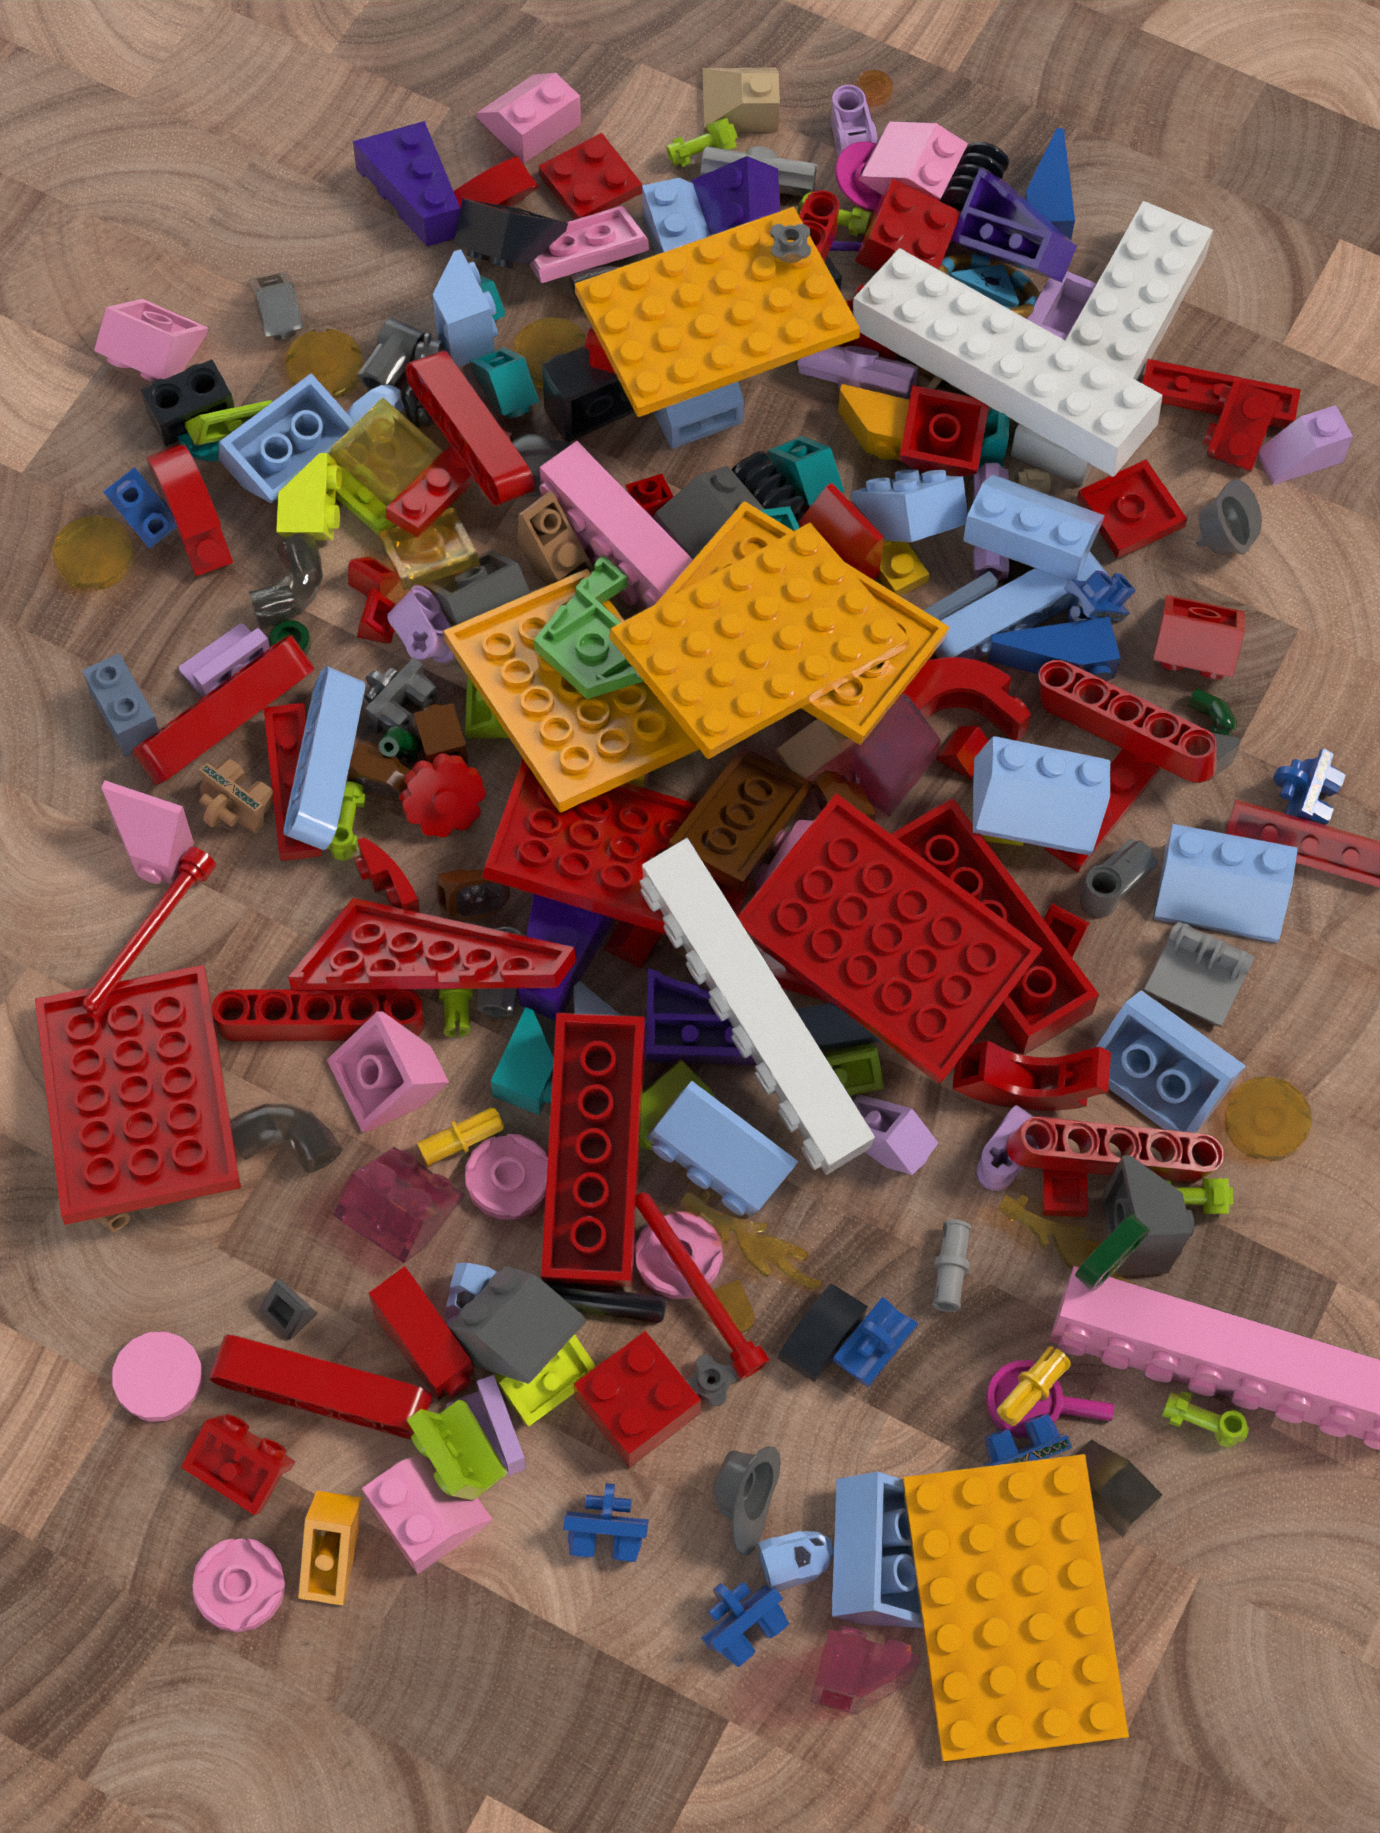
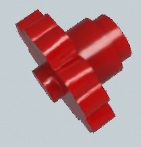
[399,754,486,838]

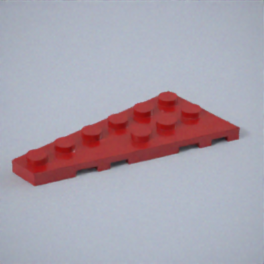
[288,898,577,990]

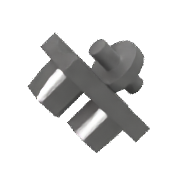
[364,657,437,734]

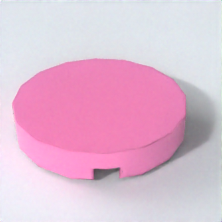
[465,1134,548,1220]
[635,1211,723,1299]
[112,1331,203,1422]
[192,1538,286,1633]

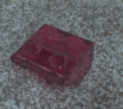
[849,694,941,817]
[333,1147,464,1264]
[810,1626,921,1715]

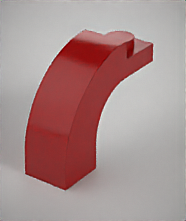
[145,444,234,576]
[889,657,1031,741]
[952,1041,1111,1111]

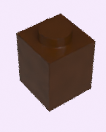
[413,703,468,764]

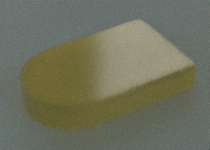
[713,1279,755,1333]

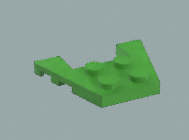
[534,555,644,699]

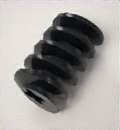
[939,142,1010,222]
[731,451,805,523]

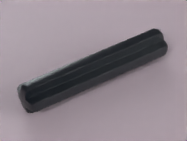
[542,1280,666,1323]

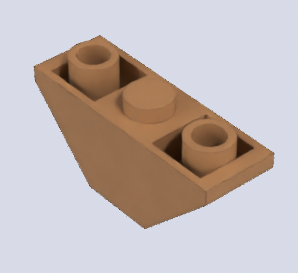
[517,491,594,586]
[774,710,892,779]

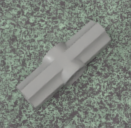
[700,146,817,196]

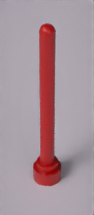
[83,847,216,1012]
[636,1192,771,1381]

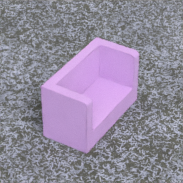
[1027,272,1097,340]

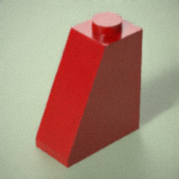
[368,1266,474,1401]

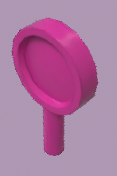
[986,1360,1114,1438]

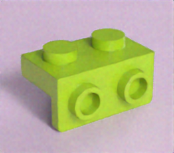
[407,1400,507,1500]

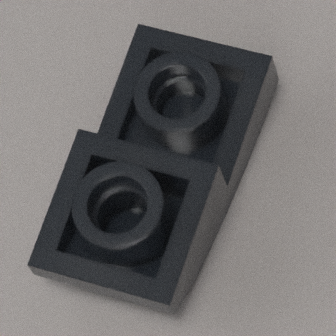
[777,1283,868,1382]

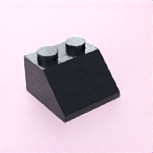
[453,198,568,268]

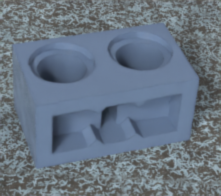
[82,653,159,757]

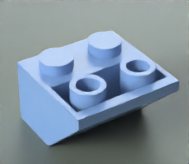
[432,249,498,367]
[653,382,744,449]
[851,469,968,542]

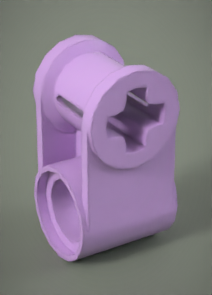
[830,85,878,157]
[387,585,455,663]
[976,1105,1038,1191]

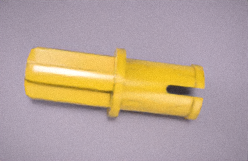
[417,1108,504,1167]
[997,1346,1071,1426]

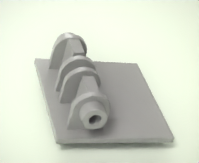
[1143,921,1255,1027]

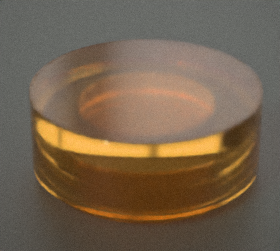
[856,69,893,106]

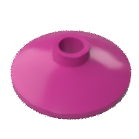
[835,142,882,212]

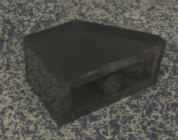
[249,271,304,340]
[1075,1439,1163,1538]

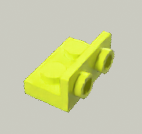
[494,1334,596,1427]

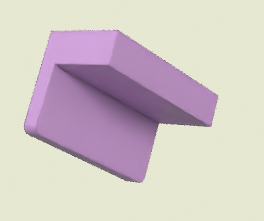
[179,623,270,698]
[446,1375,526,1478]

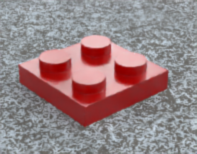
[538,132,642,220]
[1077,459,1187,559]

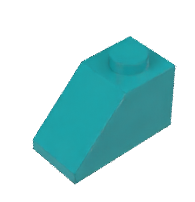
[469,347,539,418]
[767,435,844,506]
[490,1007,554,1116]

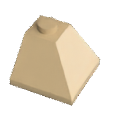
[703,68,780,132]

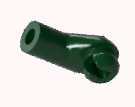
[1187,688,1237,736]
[379,726,421,763]

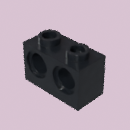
[140,359,235,447]

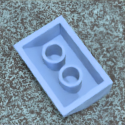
[642,178,710,255]
[218,373,363,504]
[963,474,1105,581]
[973,736,1110,855]
[1153,824,1298,943]
[1096,990,1246,1133]
[646,1081,798,1217]
[832,1471,923,1628]

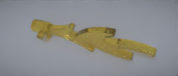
[679,1190,822,1289]
[997,1194,1140,1286]

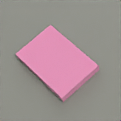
[529,206,649,283]

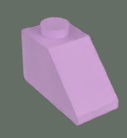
[1258,405,1353,485]
[853,1094,939,1175]

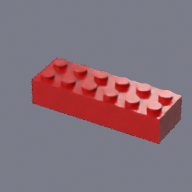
[891,798,1099,1055]
[541,1013,646,1287]

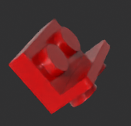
[1202,377,1280,472]
[181,1414,295,1515]

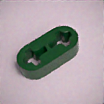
[1075,1214,1150,1292]

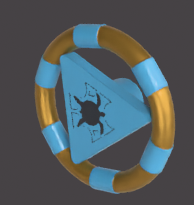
[937,254,1040,319]

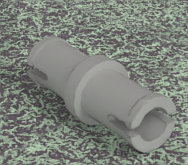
[932,1219,971,1312]

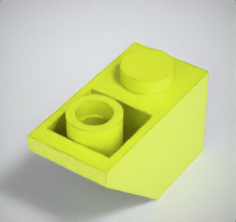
[276,453,342,540]

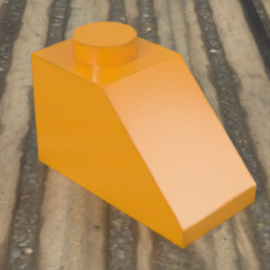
[838,384,909,462]
[298,1490,362,1606]

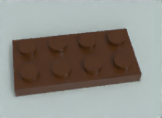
[666,746,813,893]

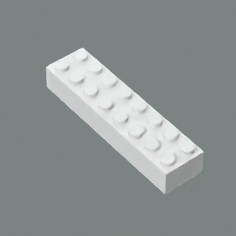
[1011,201,1213,487]
[853,248,1162,477]
[640,838,875,1175]

